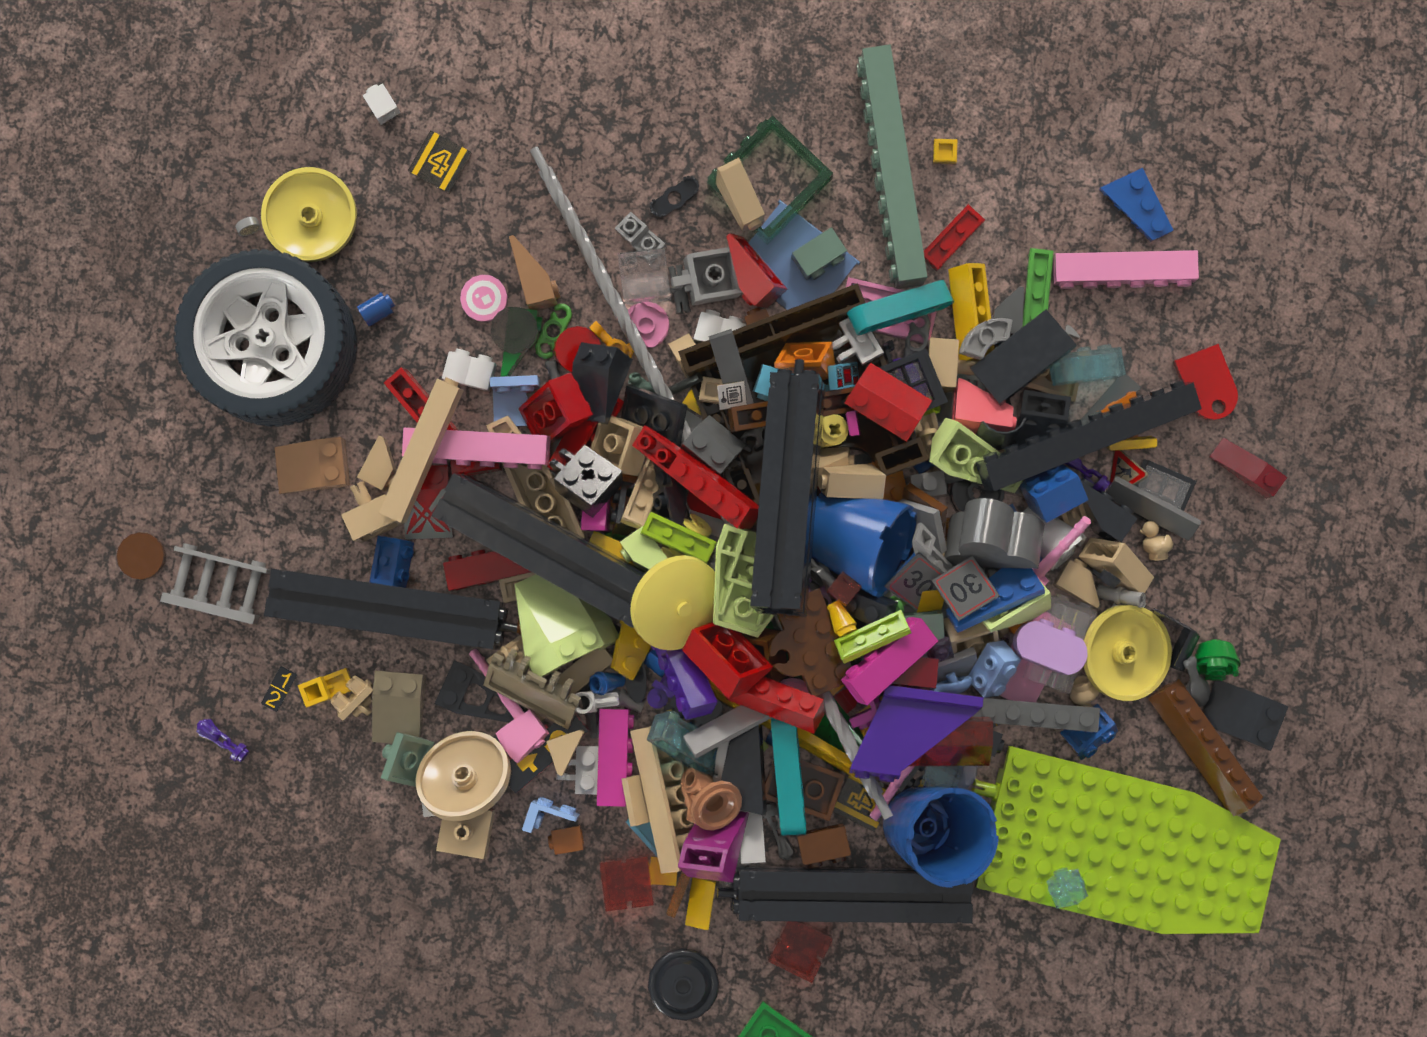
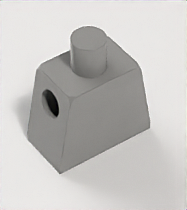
[904,471,949,498]

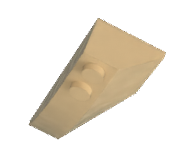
[486,416,586,538]

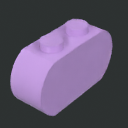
[1013,618,1087,675]

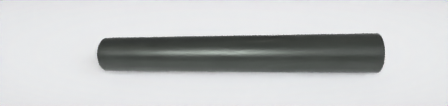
[668,373,703,395]

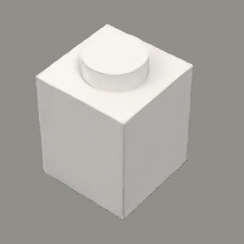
[363,83,401,125]

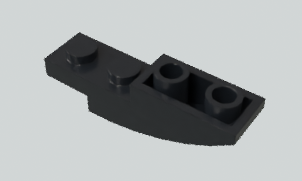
[652,439,687,526]

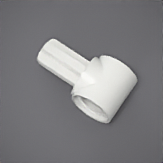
[576,691,619,714]

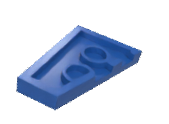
[1099,168,1174,242]

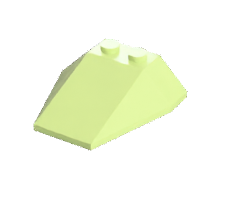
[713,524,774,637]
[514,574,619,677]

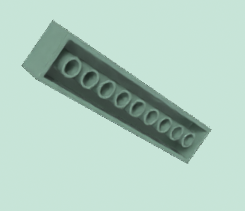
[856,44,927,289]

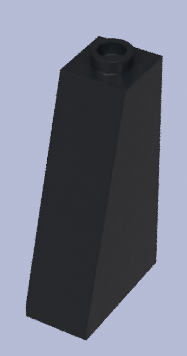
[720,724,767,816]

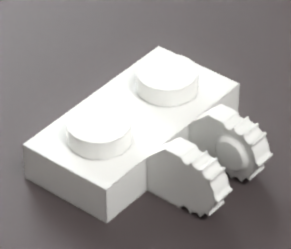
[832,318,884,366]
[556,746,599,795]

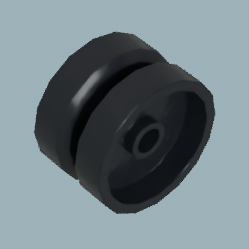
[949,480,1005,513]

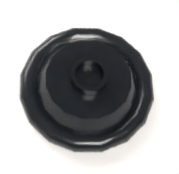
[648,948,719,1021]

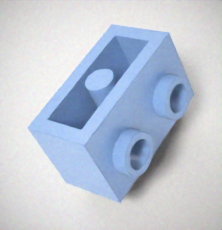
[968,640,1021,698]

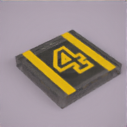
[408,130,472,194]
[833,775,888,832]

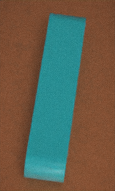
[847,280,954,336]
[771,718,806,836]

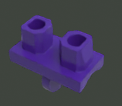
[647,674,674,709]

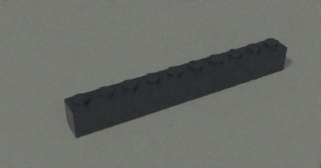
[976,379,1202,491]

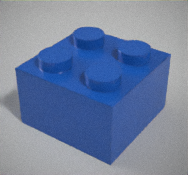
[1019,464,1089,523]

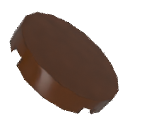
[117,532,166,580]

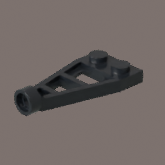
[434,660,529,723]

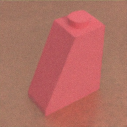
[952,378,1017,434]

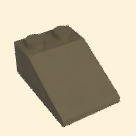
[372,671,427,744]

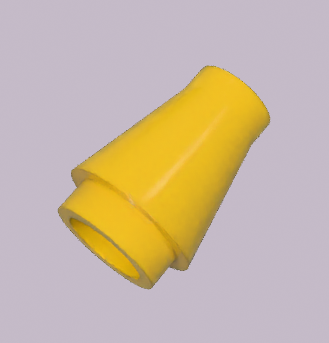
[827,600,857,638]

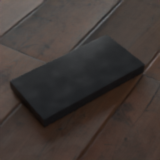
[970,309,1077,406]

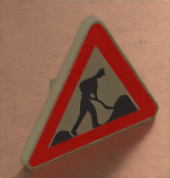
[1109,450,1148,486]

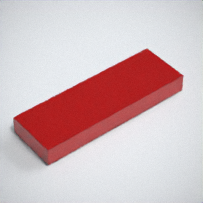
[923,204,985,272]

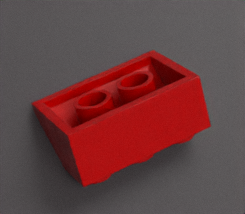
[845,363,932,442]
[682,622,773,699]

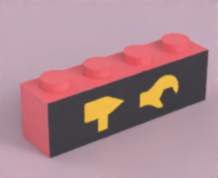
[508,713,590,794]

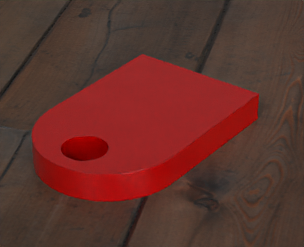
[1173,344,1238,420]

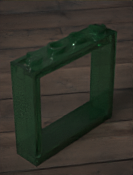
[706,115,833,245]

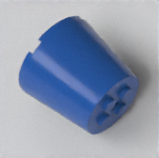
[812,492,917,597]
[883,787,999,887]

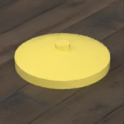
[261,167,357,262]
[630,556,715,650]
[1083,605,1172,701]

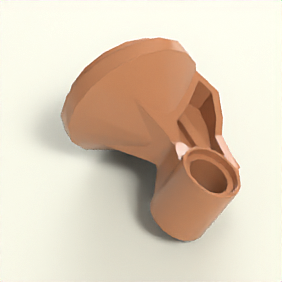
[681,768,742,830]

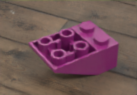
[678,811,749,883]

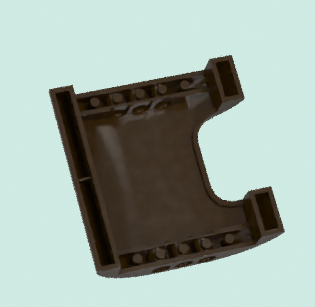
[678,283,929,528]

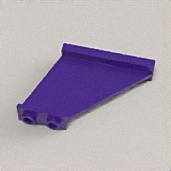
[849,685,984,782]

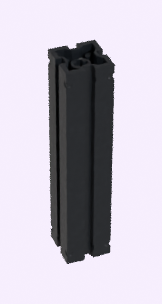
[750,359,825,617]
[431,473,647,628]
[264,568,518,650]
[717,866,973,924]

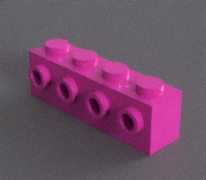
[841,617,938,705]
[597,709,634,807]

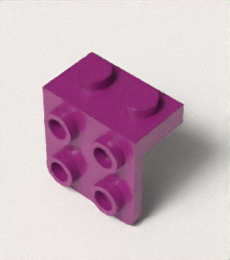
[849,696,881,730]

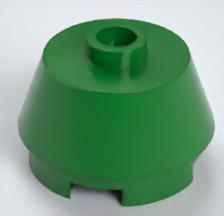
[1194,639,1241,681]

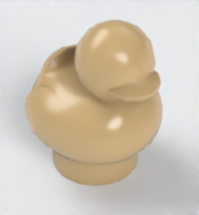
[1140,521,1173,561]
[1070,675,1099,707]

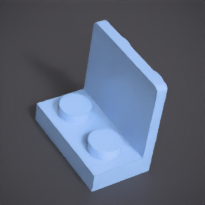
[490,375,540,426]
[522,797,580,833]

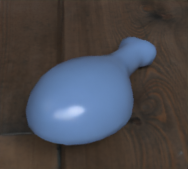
[930,672,972,694]

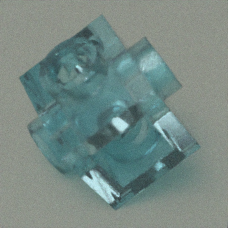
[1046,867,1088,909]

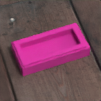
[846,411,861,437]

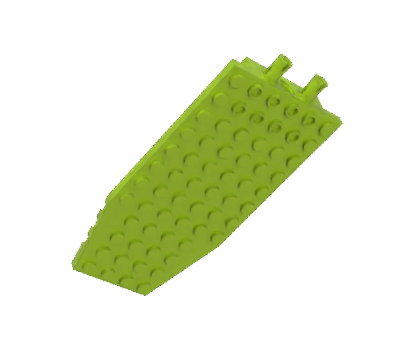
[971,746,1281,934]

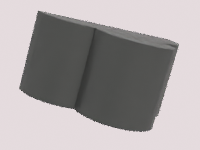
[944,498,1045,569]

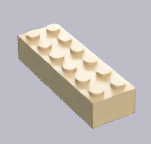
[630,719,695,874]

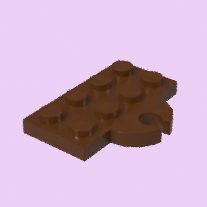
[768,588,852,696]

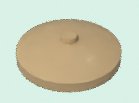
[416,731,511,821]

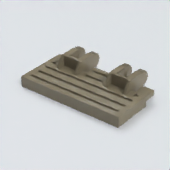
[484,648,581,729]

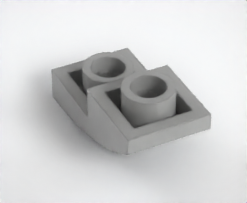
[615,212,667,263]

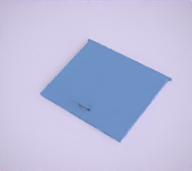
[749,200,860,310]

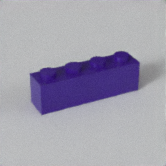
[651,646,718,720]

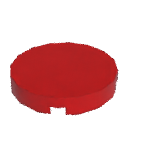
[554,326,600,373]

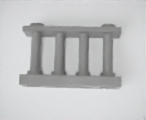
[160,543,271,625]

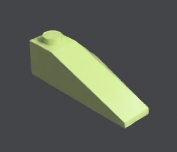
[929,418,1023,493]

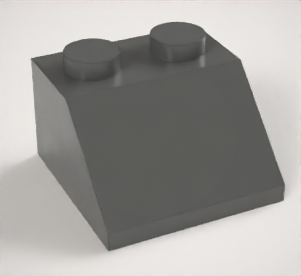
[681,415,746,476]

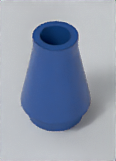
[589,671,626,695]

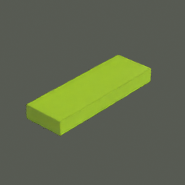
[640,512,717,564]
[834,610,912,664]

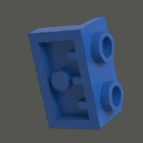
[369,536,414,588]
[1060,703,1118,760]

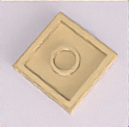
[622,774,650,827]

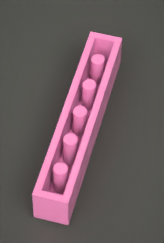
[1052,250,1199,289]
[402,428,550,470]

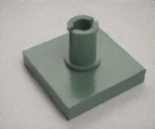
[381,732,434,787]

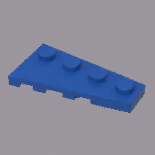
[946,568,1045,633]

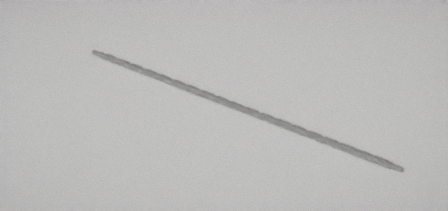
[530,147,893,820]

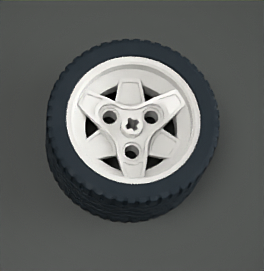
[174,249,358,427]

